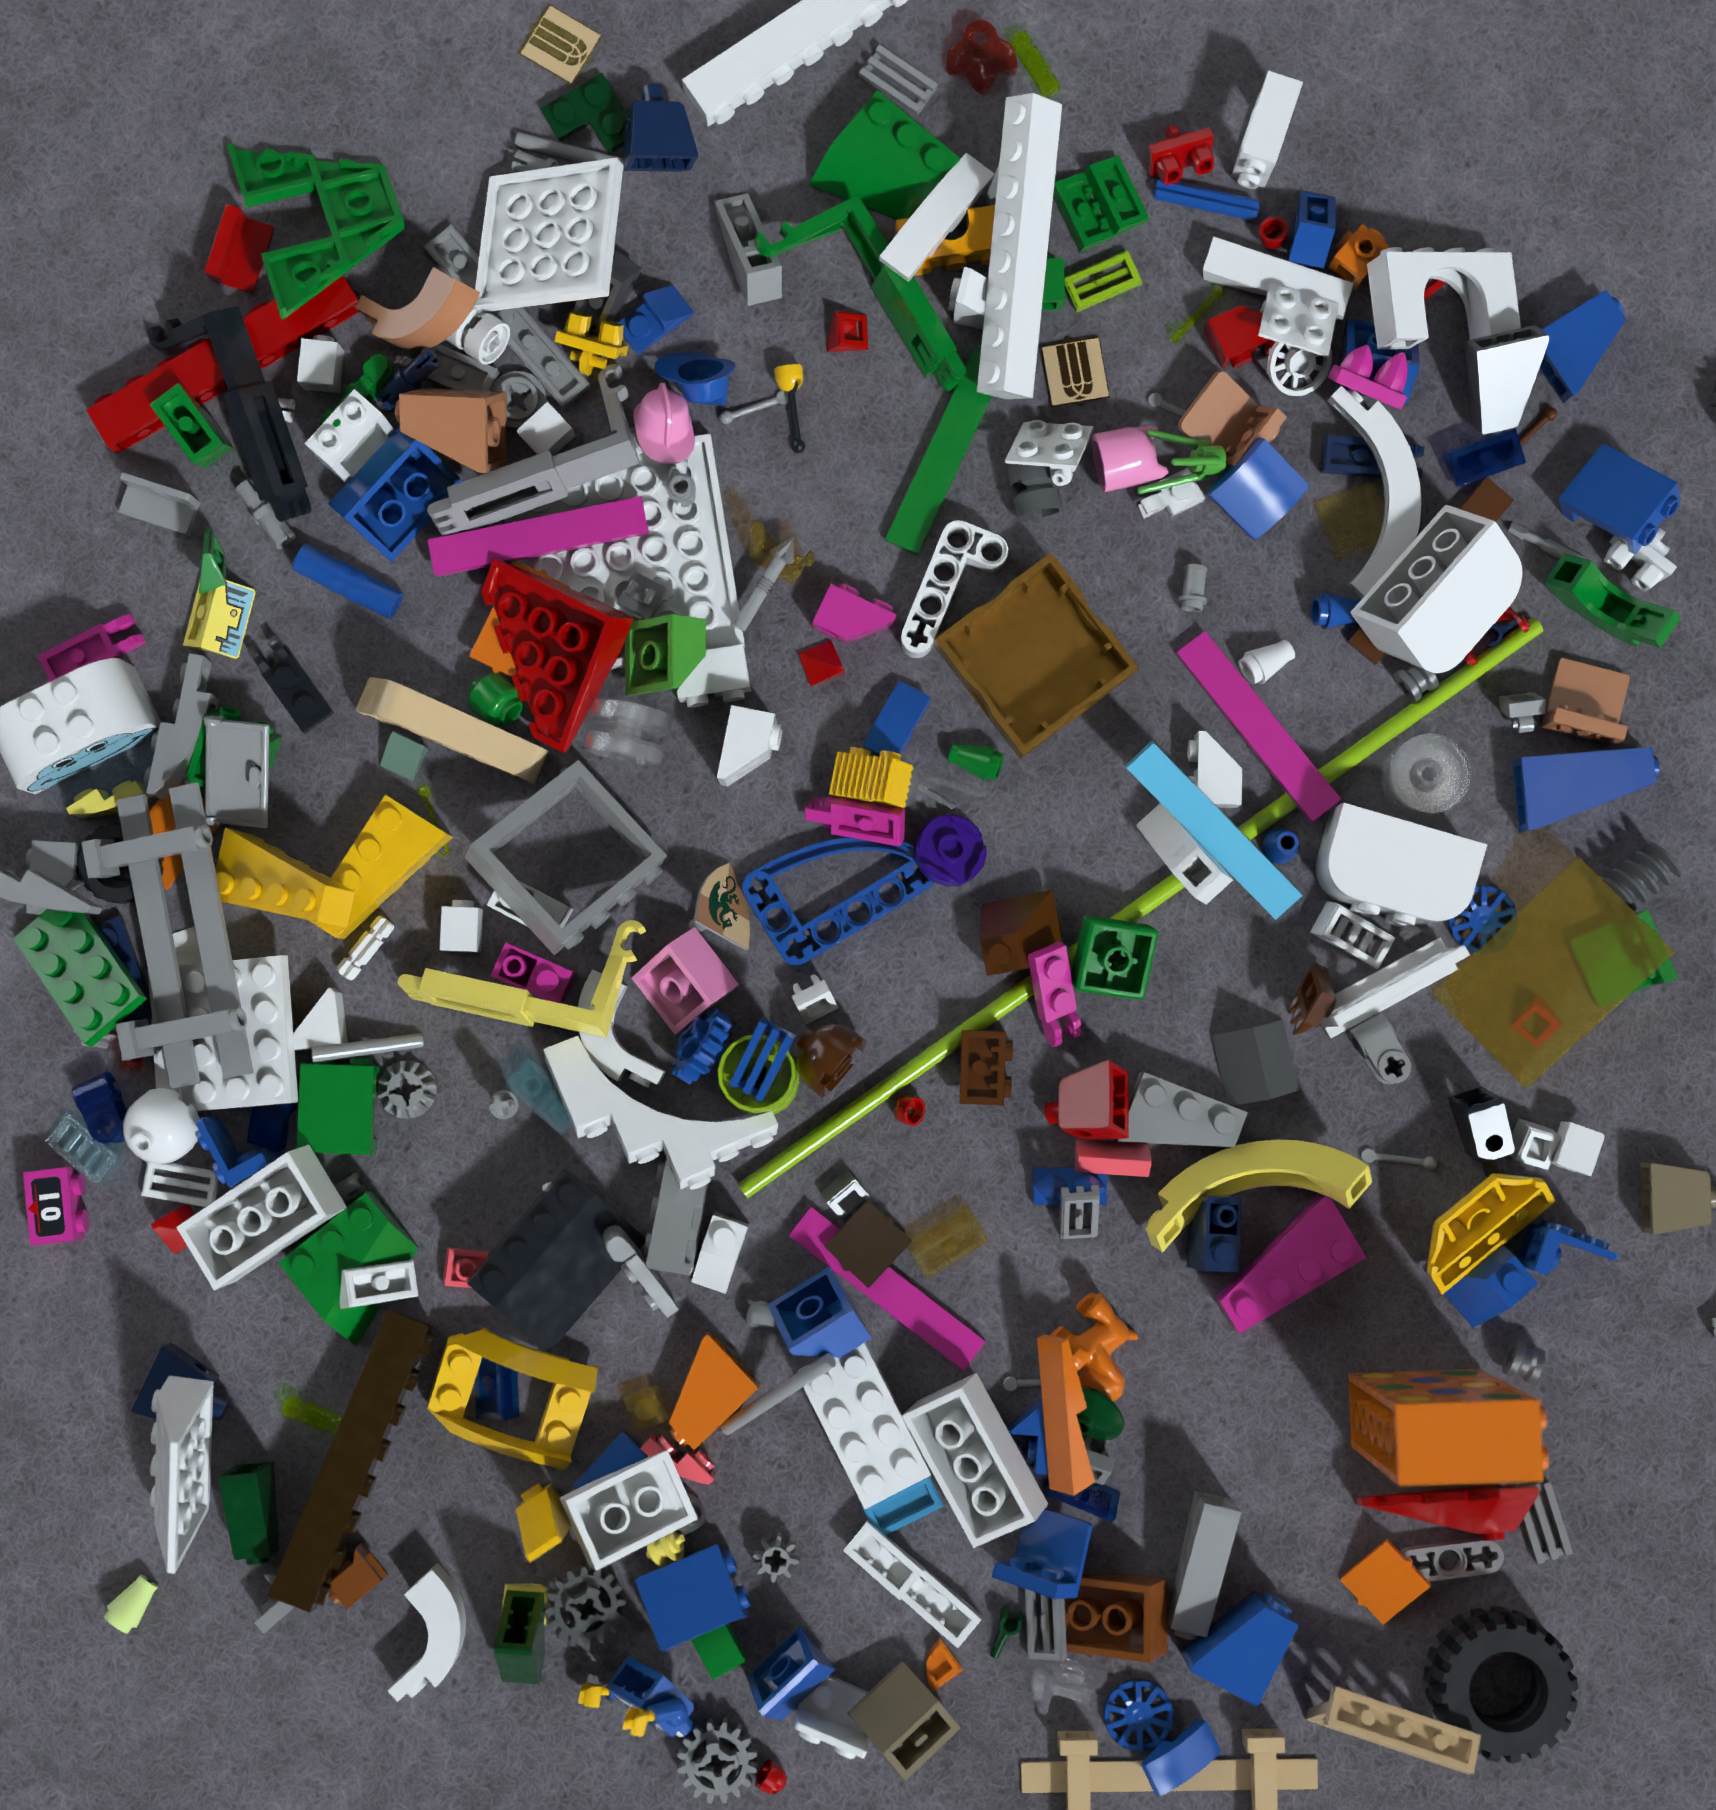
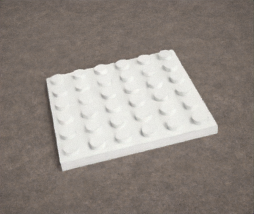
[497,434,745,669]

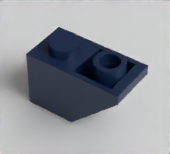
[1186,1196,1242,1272]

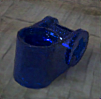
[72,1071,127,1144]

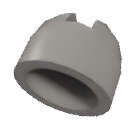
[746,1301,775,1328]

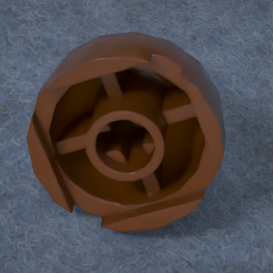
[796,1023,867,1098]

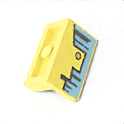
[183,580,256,659]

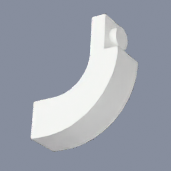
[578,969,666,1088]
[388,1563,466,1702]

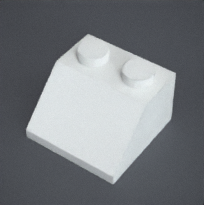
[717,705,783,787]

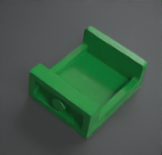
[296,1058,380,1155]

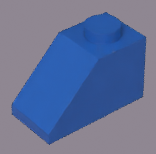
[1288,190,1336,268]

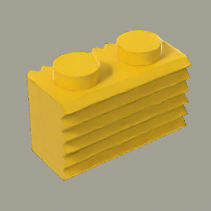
[828,747,914,808]

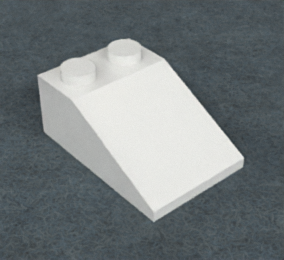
[559,1450,698,1571]

